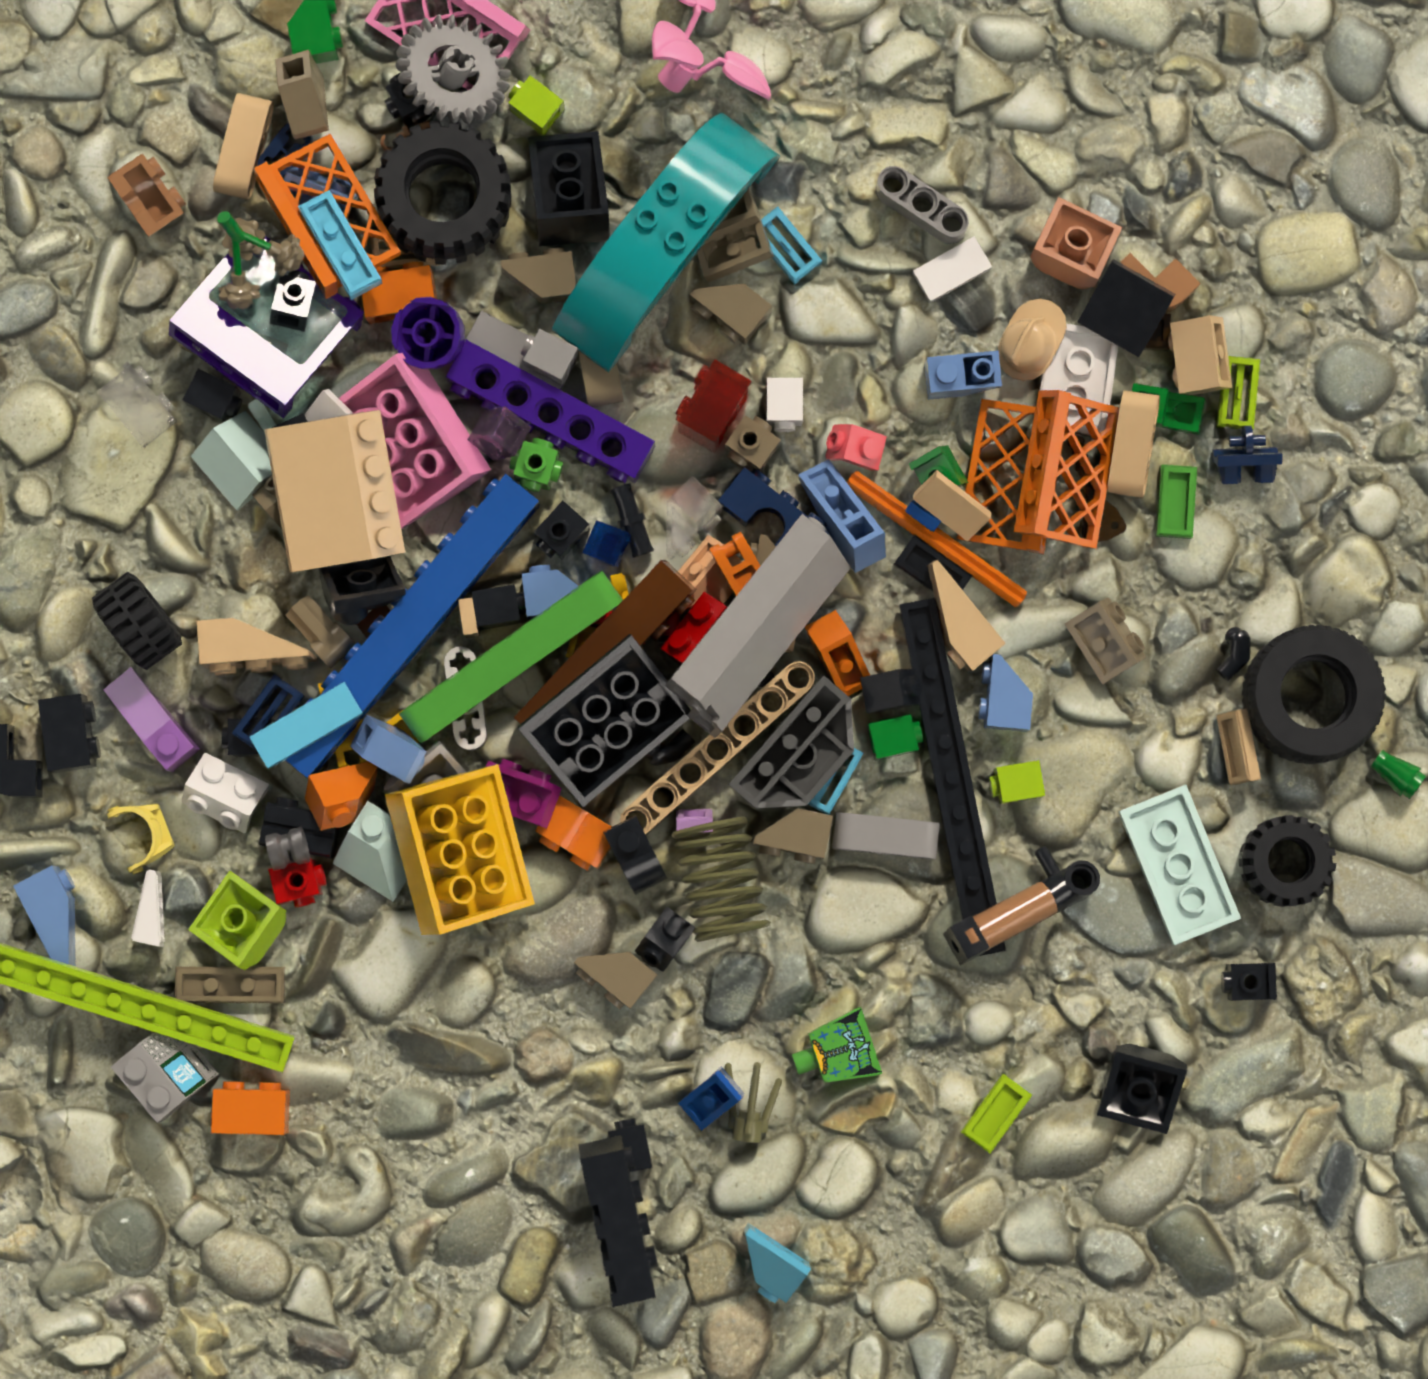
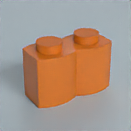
[535,795,612,871]

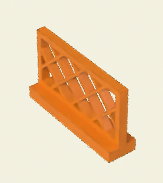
[254,134,401,299]
[1014,390,1120,549]
[957,399,1068,555]

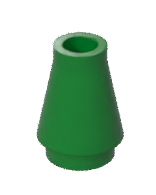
[1370,750,1427,799]

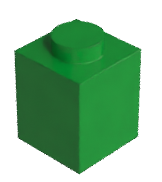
[867,714,923,761]

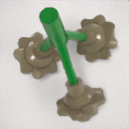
[217,211,304,309]

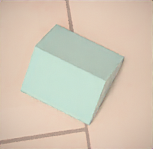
[191,411,272,511]

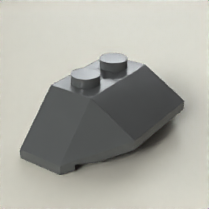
[728,675,854,809]

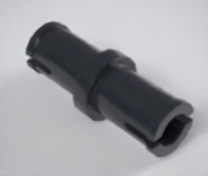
[609,483,654,558]

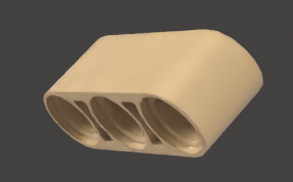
[213,93,274,200]
[1107,390,1160,498]

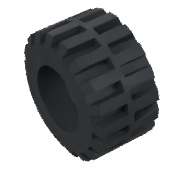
[92,572,182,670]
[1239,815,1336,907]

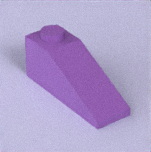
[103,667,200,772]

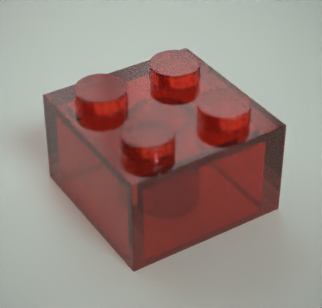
[675,359,752,453]

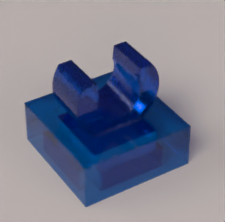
[582,520,631,568]

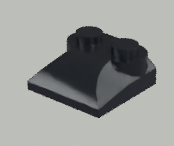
[319,556,406,625]
[1097,1044,1187,1134]

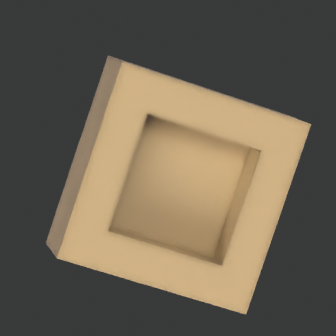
[458,597,480,638]

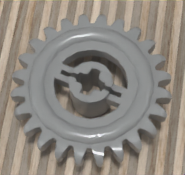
[395,14,511,124]

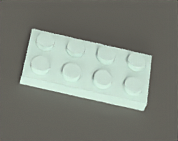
[1118,785,1241,945]

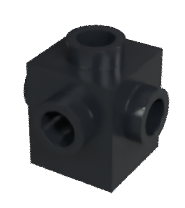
[384,72,434,127]

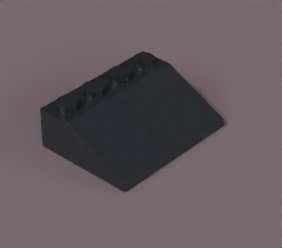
[517,634,691,807]

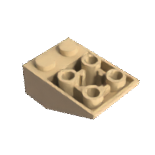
[197,618,317,676]

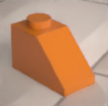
[804,610,870,696]
[305,761,378,831]

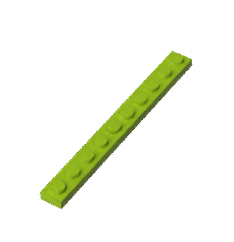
[0,943,294,1073]

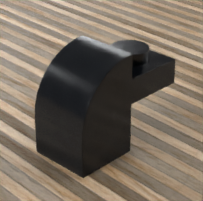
[0,724,43,798]
[603,815,668,895]

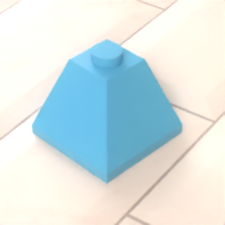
[744,1223,811,1303]

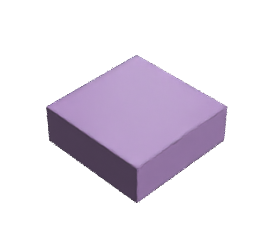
[676,809,713,832]

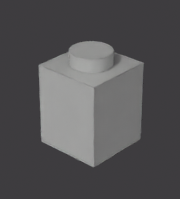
[521,329,579,385]

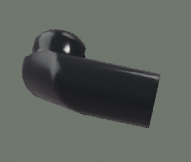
[1216,627,1251,682]

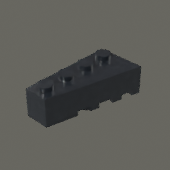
[578,1135,658,1307]

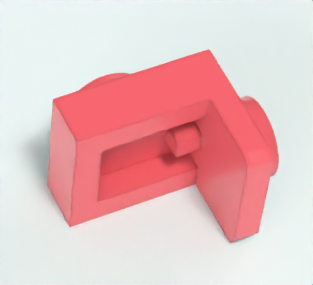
[825,424,887,471]

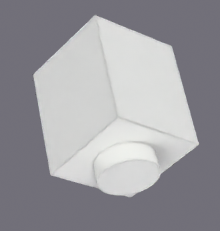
[766,378,803,432]

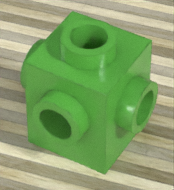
[509,438,564,492]

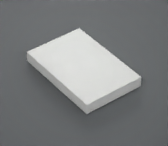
[1039,324,1118,436]

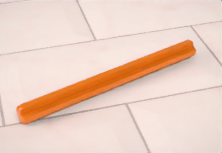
[847,471,1027,607]

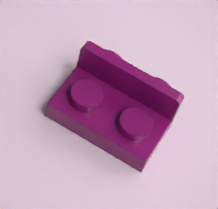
[485,759,562,829]

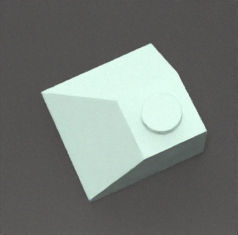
[333,801,407,902]

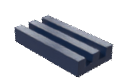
[232,674,305,752]

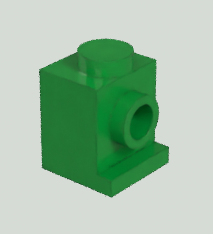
[909,445,968,487]

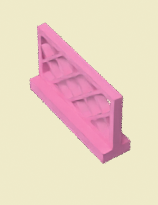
[365,0,530,90]

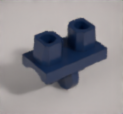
[1212,425,1283,484]

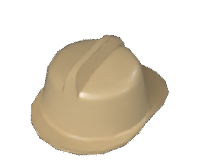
[997,299,1067,381]

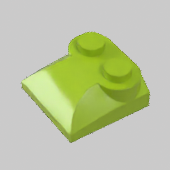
[188,870,287,970]

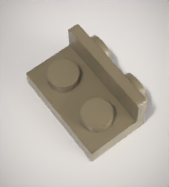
[1065,597,1146,685]

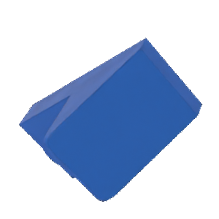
[678,1066,745,1131]

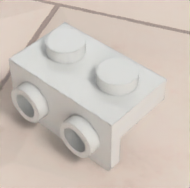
[181,753,269,833]

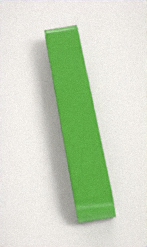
[399,571,623,744]

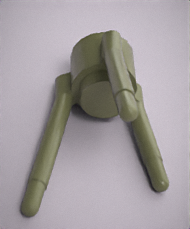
[725,1062,782,1143]

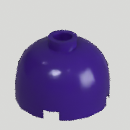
[391,297,465,370]

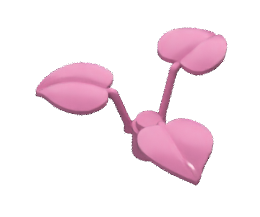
[652,0,771,101]

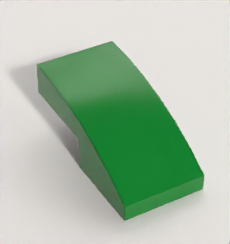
[1132,383,1206,435]

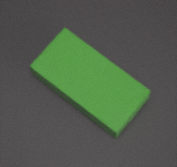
[1156,464,1197,539]

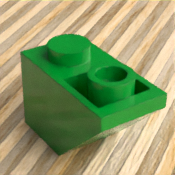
[287,0,343,64]

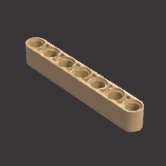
[620,661,815,835]

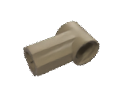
[286,595,356,669]

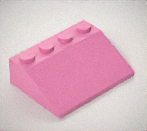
[339,353,492,530]

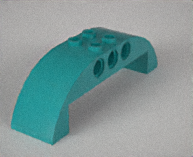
[552,113,780,373]

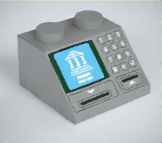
[111,1032,219,1123]

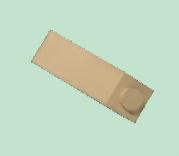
[928,560,1006,671]

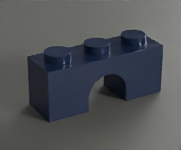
[718,467,829,546]

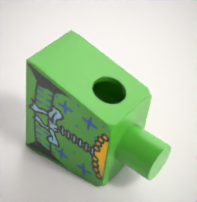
[792,1007,882,1083]

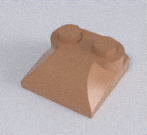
[1030,197,1122,289]

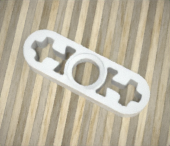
[444,646,487,751]

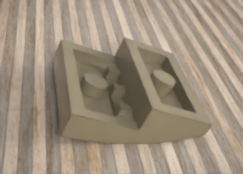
[697,188,774,283]

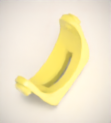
[107,804,175,875]

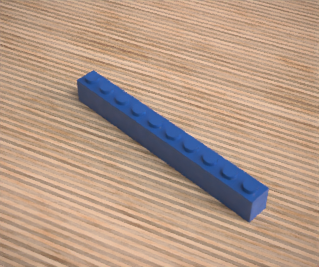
[285,474,540,779]

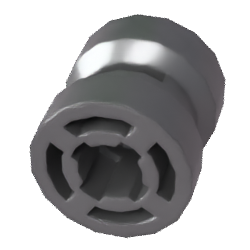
[265,827,310,871]

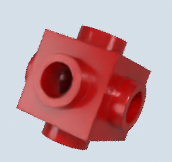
[268,858,327,908]

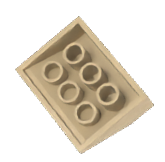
[264,410,405,572]

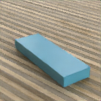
[298,190,382,300]
[249,682,363,769]

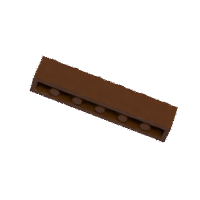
[514,560,697,724]

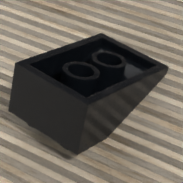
[528,131,610,247]

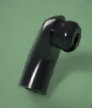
[645,729,696,766]

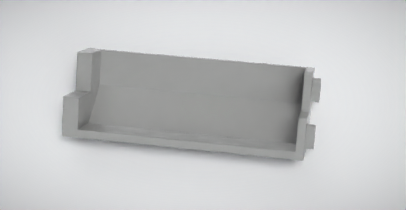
[665,514,851,738]

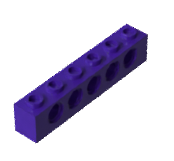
[445,339,655,484]

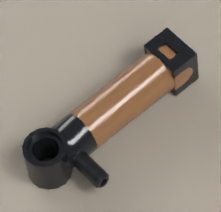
[943,846,1100,966]

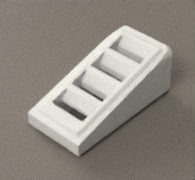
[131,870,165,947]

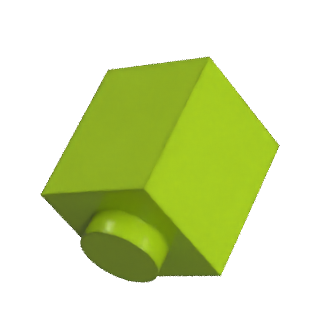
[508,75,565,136]
[989,760,1046,804]

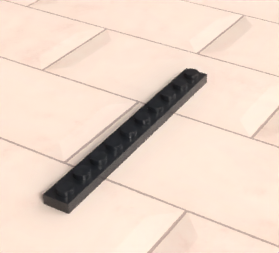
[899,598,1006,956]

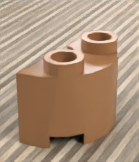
[107,153,186,237]

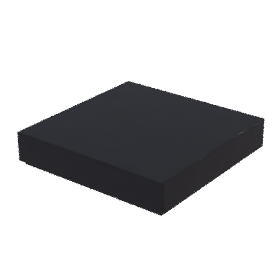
[1077,259,1176,357]

